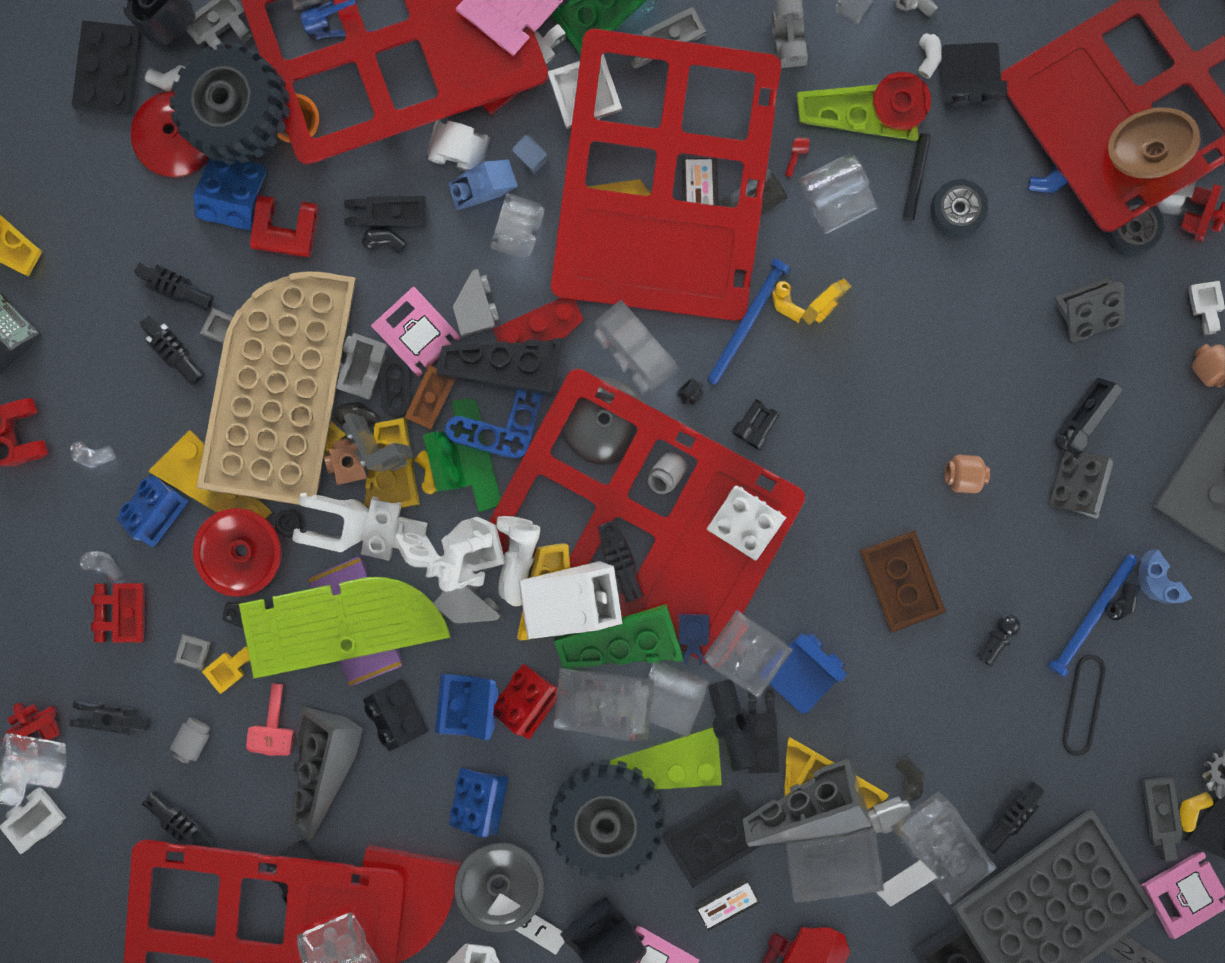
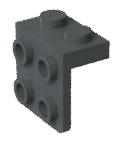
[343,413,414,472]

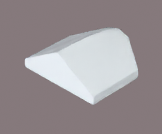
[441,517,505,574]

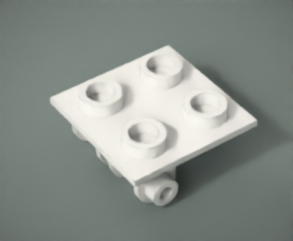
[707,485,786,561]

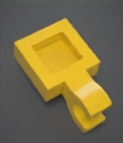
[202,647,250,694]

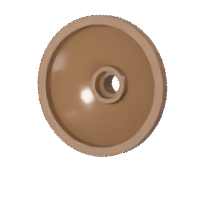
[1108,108,1200,178]

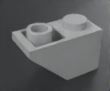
[453,269,499,338]
[434,584,502,623]

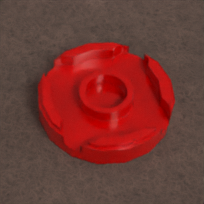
[872,71,931,131]

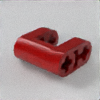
[250,195,318,258]

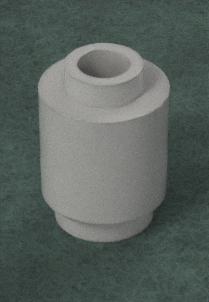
[648,452,688,494]
[170,717,210,764]
[868,796,913,834]

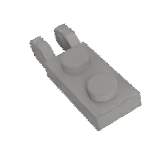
[630,7,707,69]

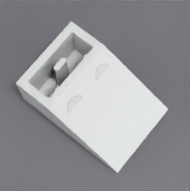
[518,561,622,639]

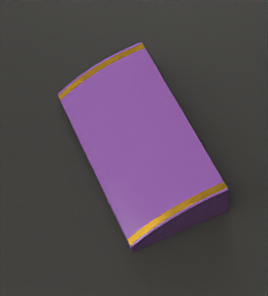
[307,556,404,687]

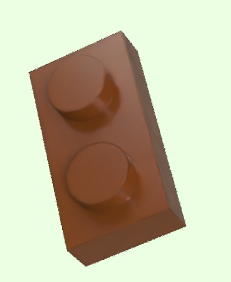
[404,365,456,431]

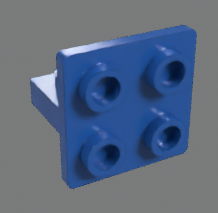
[117,473,189,548]
[449,768,508,838]

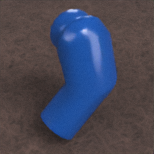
[1028,166,1067,193]

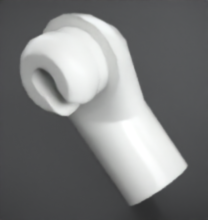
[918,34,942,79]
[145,65,186,91]

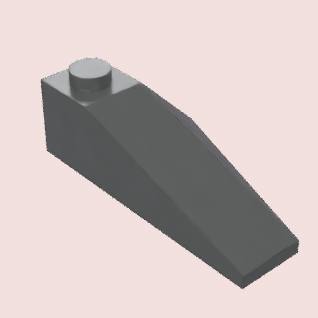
[292,707,363,840]
[743,759,871,847]

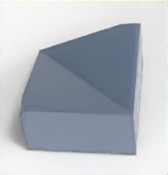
[512,135,548,175]

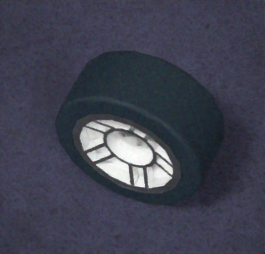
[930,179,989,237]

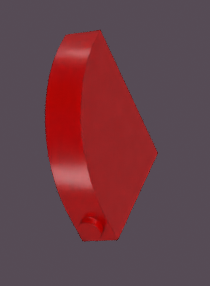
[359,845,461,963]

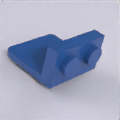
[193,158,267,231]
[763,633,847,714]
[435,673,498,740]

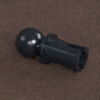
[976,614,1020,667]

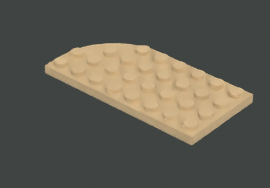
[197,272,356,505]

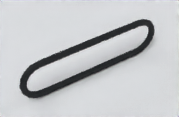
[1063,655,1106,756]

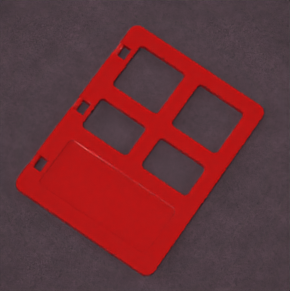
[241,0,548,164]
[1001,0,1225,232]
[551,29,781,321]
[489,369,805,664]
[123,839,404,963]

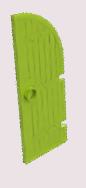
[239,577,450,679]

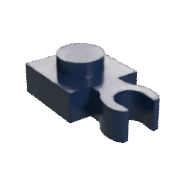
[679,613,709,665]

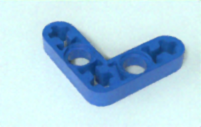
[445,390,543,460]

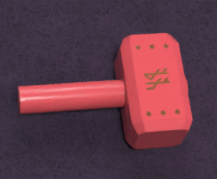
[246,683,295,756]

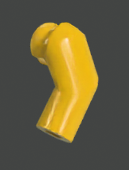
[772,281,805,323]
[1179,792,1213,832]

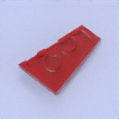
[492,298,584,343]

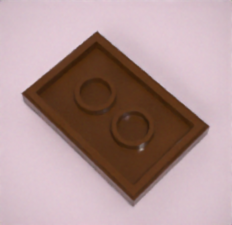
[859,530,946,633]

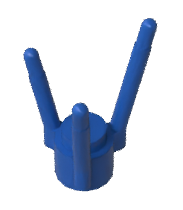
[301,0,373,40]

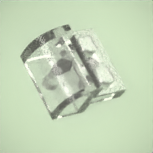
[798,153,878,234]
[633,662,709,737]
[297,913,379,963]

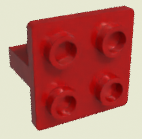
[493,664,563,740]

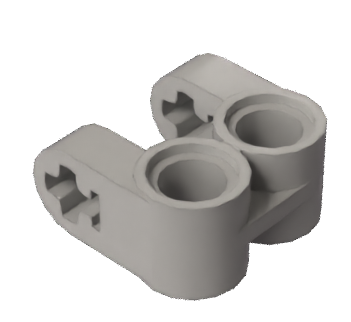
[772,0,808,68]

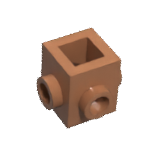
[324,439,366,485]

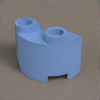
[1137,549,1193,603]

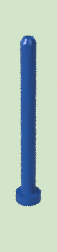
[708,258,791,385]
[1048,554,1137,678]

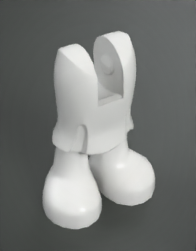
[496,516,540,607]

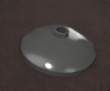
[562,377,643,465]
[454,843,544,933]

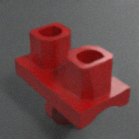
[1181,184,1225,242]
[1,702,60,755]

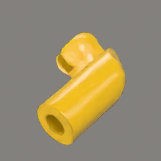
[414,450,436,495]

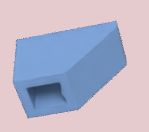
[448,159,518,210]

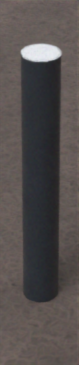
[903,134,931,221]

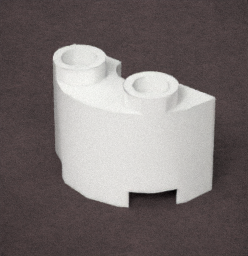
[426,120,491,172]
[0,786,66,855]

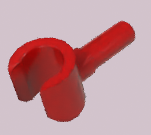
[785,138,810,177]

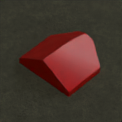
[783,927,850,963]

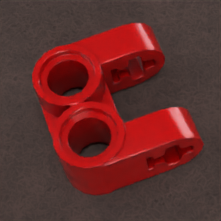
[0,398,49,467]

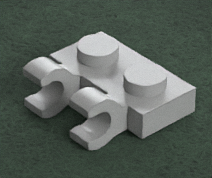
[185,0,253,50]

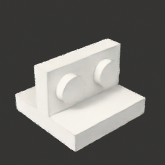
[548,54,622,129]

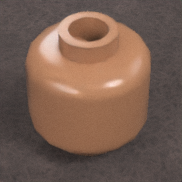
[1192,344,1225,388]
[944,454,990,494]

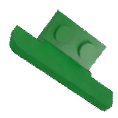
[423,398,501,512]

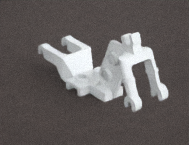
[292,493,493,592]

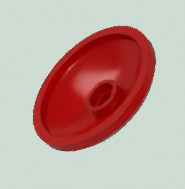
[130,91,209,178]
[193,508,281,597]

